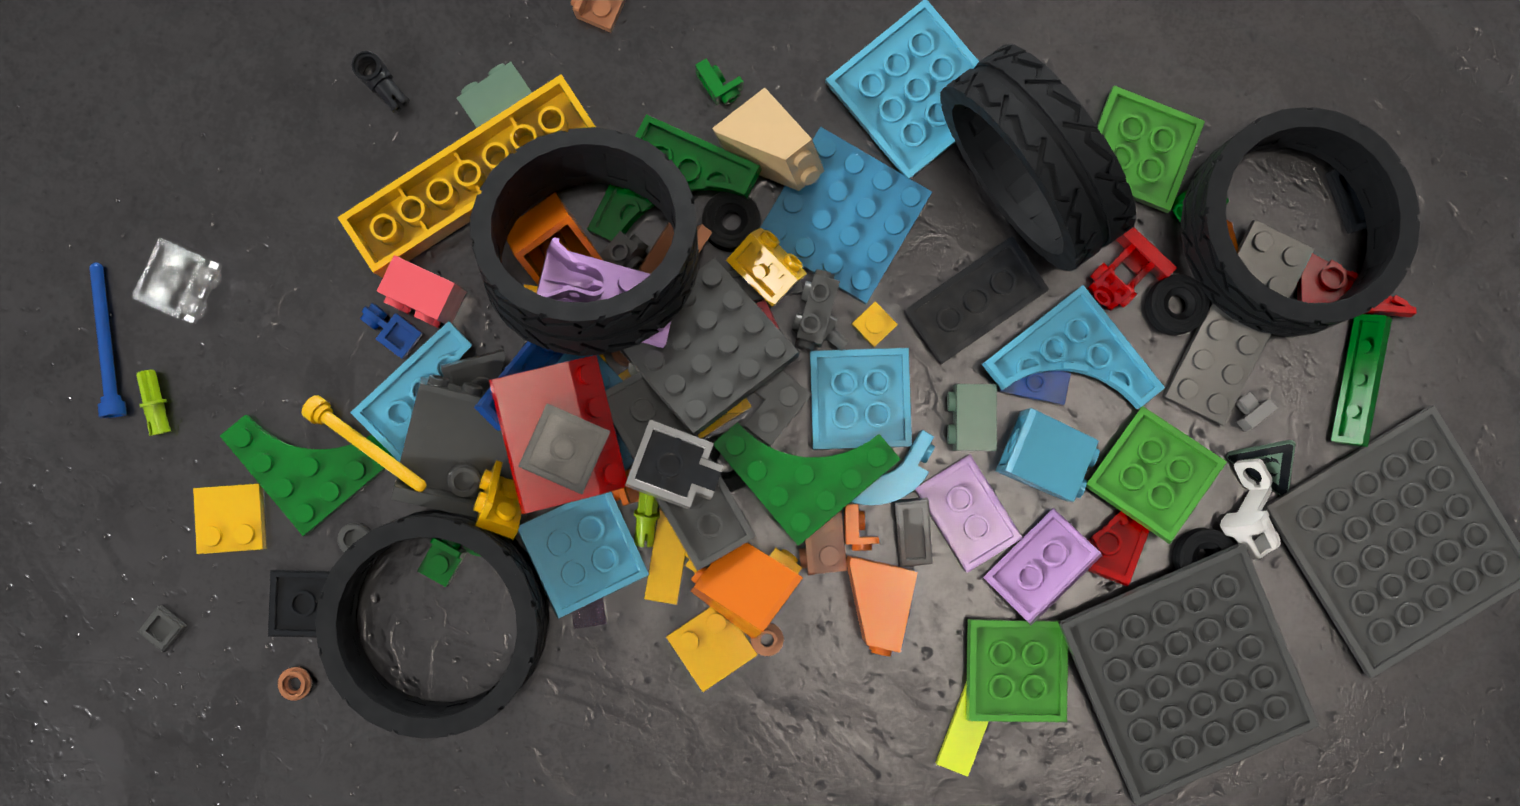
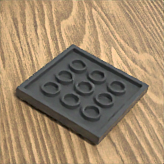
[620,258,799,436]

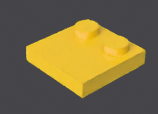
[193,484,267,554]
[666,607,758,692]

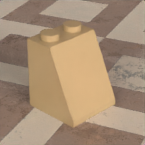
[712,88,824,191]

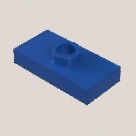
[999,371,1071,406]

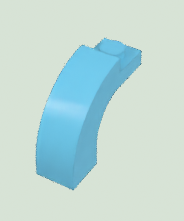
[851,430,935,505]

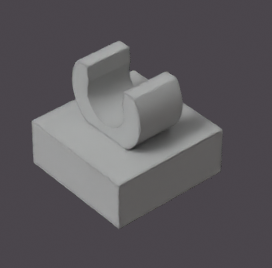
[1236,392,1278,432]

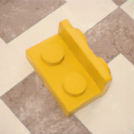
[726,228,807,307]
[473,460,522,540]

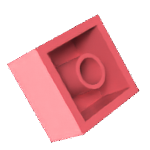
[377,255,467,328]

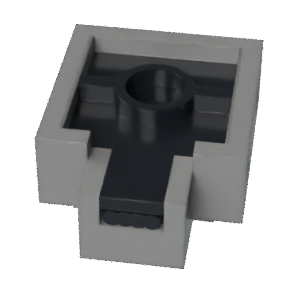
[625,420,723,510]

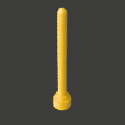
[301,395,427,492]

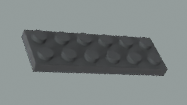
[1163,220,1315,426]
[606,372,756,571]

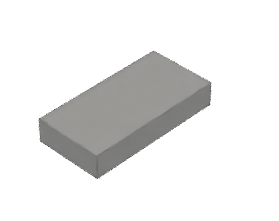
[895,497,933,567]

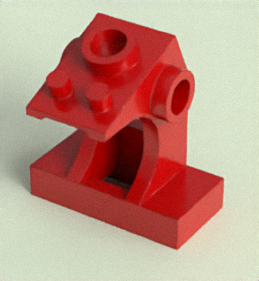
[1087,227,1177,311]

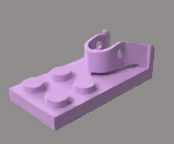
[536,238,671,348]

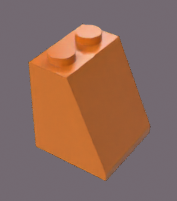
[507,192,604,285]
[690,543,803,639]
[846,555,918,657]

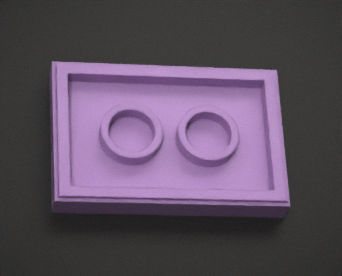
[915,454,1023,573]
[983,508,1102,625]

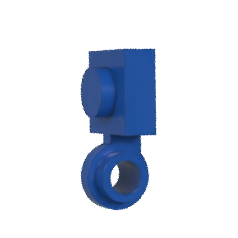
[360,303,424,359]

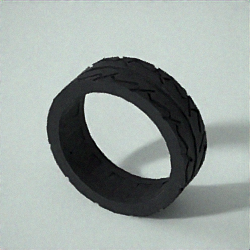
[940,44,1136,271]
[1181,107,1420,336]
[470,127,700,356]
[315,510,549,739]

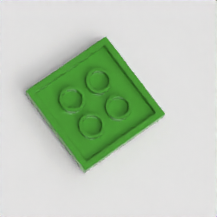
[1097,85,1205,213]
[1086,406,1227,544]
[966,619,1068,722]

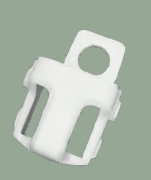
[1220,459,1281,559]

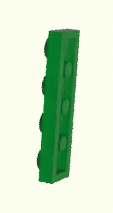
[1331,314,1392,447]

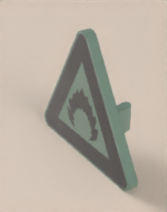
[1226,440,1296,496]

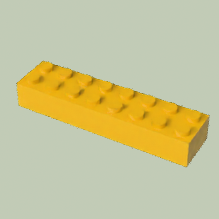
[337,74,596,278]

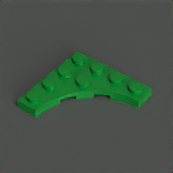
[587,114,762,242]
[220,415,397,536]
[713,422,901,546]

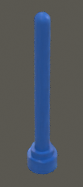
[89,262,127,418]

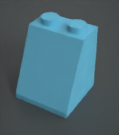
[995,408,1100,502]

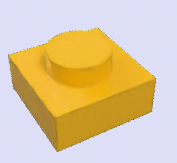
[851,301,898,348]
[769,548,802,574]

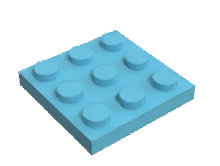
[810,348,912,450]
[518,492,649,618]

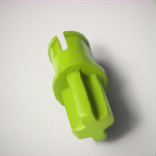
[136,369,171,436]
[633,492,660,547]

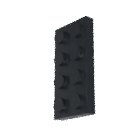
[904,236,1050,364]

